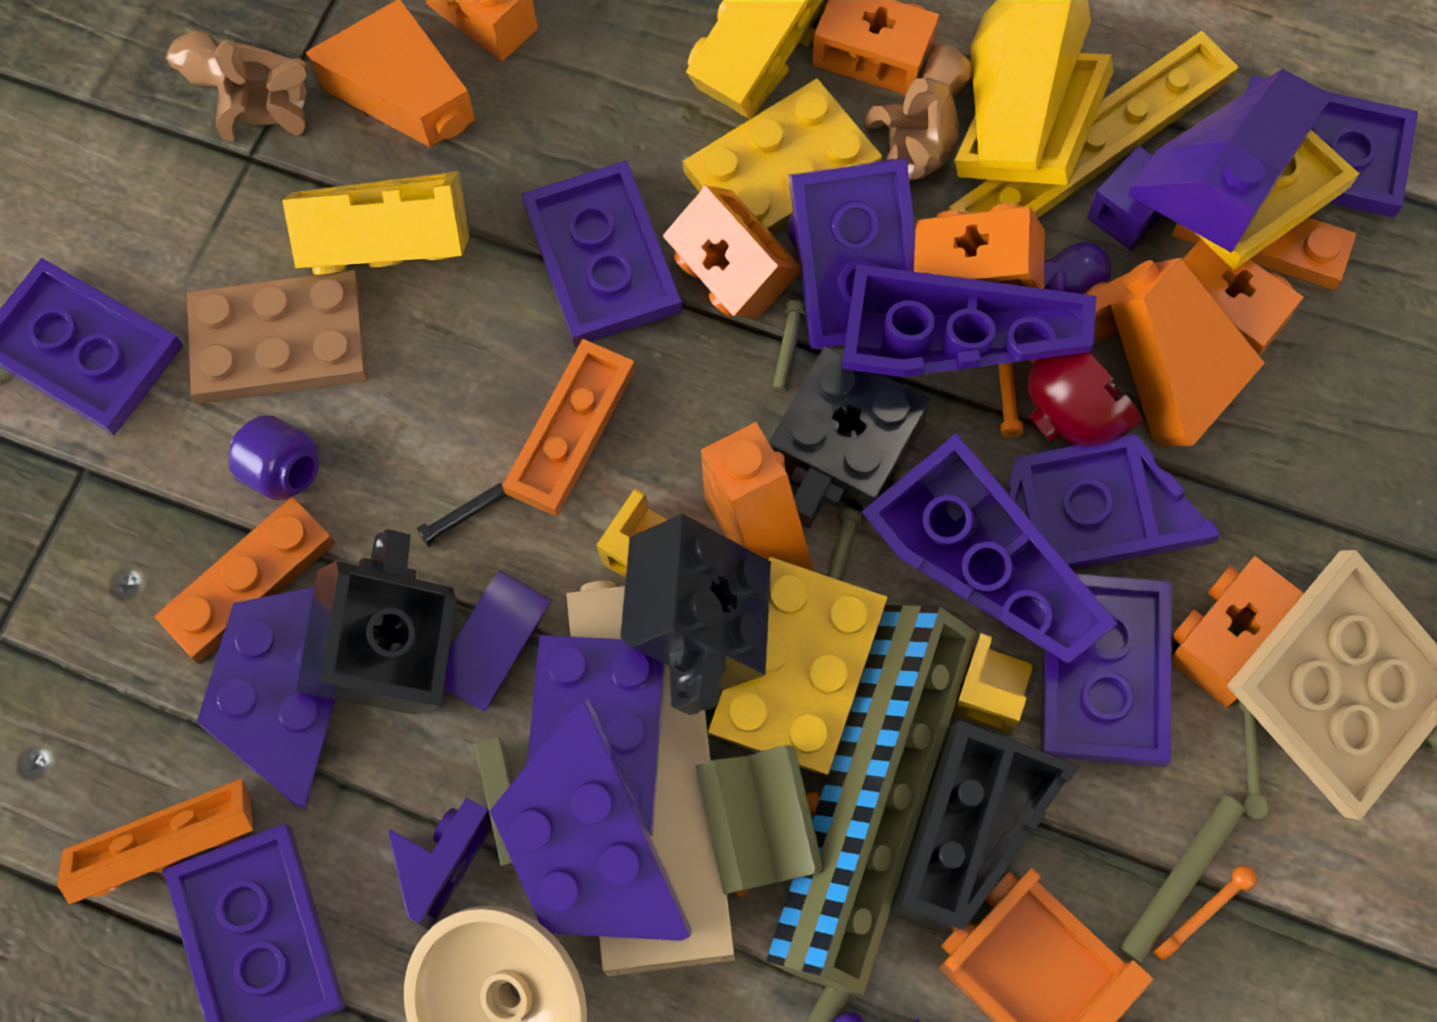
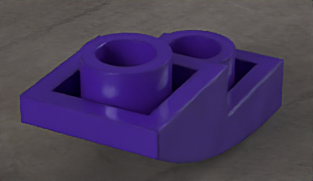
[444,570,553,712]

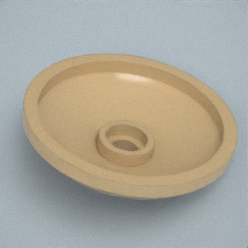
[404,906,587,1022]

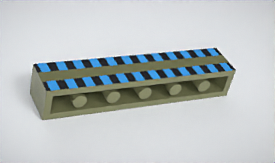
[766,605,978,996]

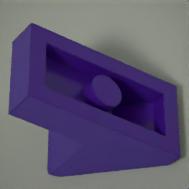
[389,797,493,930]

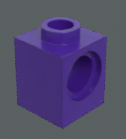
[1087,145,1163,251]

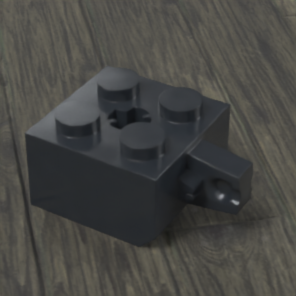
[769,347,930,529]
[620,513,771,715]
[296,529,457,715]

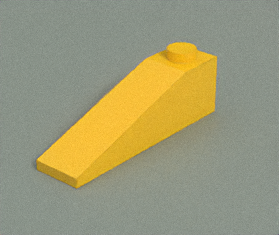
[970,0,1091,171]

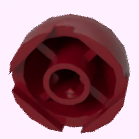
[1027,352,1143,447]

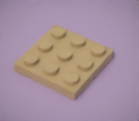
[1227,550,1437,820]

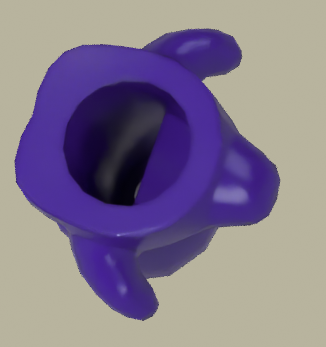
[1044,242,1111,294]

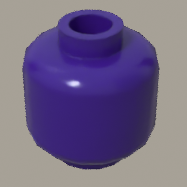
[228,415,319,501]

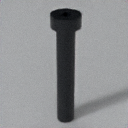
[416,483,507,548]

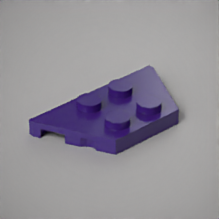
[1007,434,1219,570]
[197,587,336,810]
[490,698,692,941]

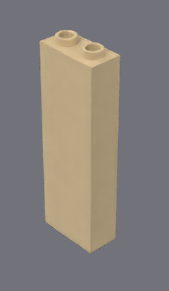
[566,581,735,977]

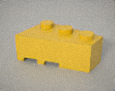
[686,0,828,120]
[282,171,470,275]

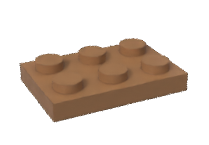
[186,270,368,404]

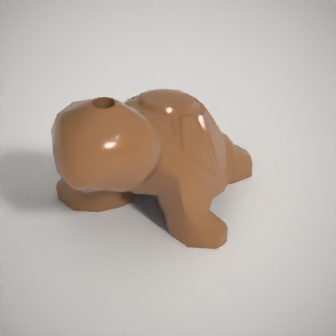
[166,30,308,142]
[865,45,973,181]

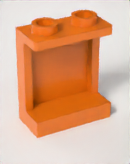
[939,867,1154,1022]

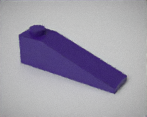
[1128,69,1333,253]
[842,264,1096,377]
[861,433,1118,664]

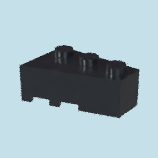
[889,720,1080,934]

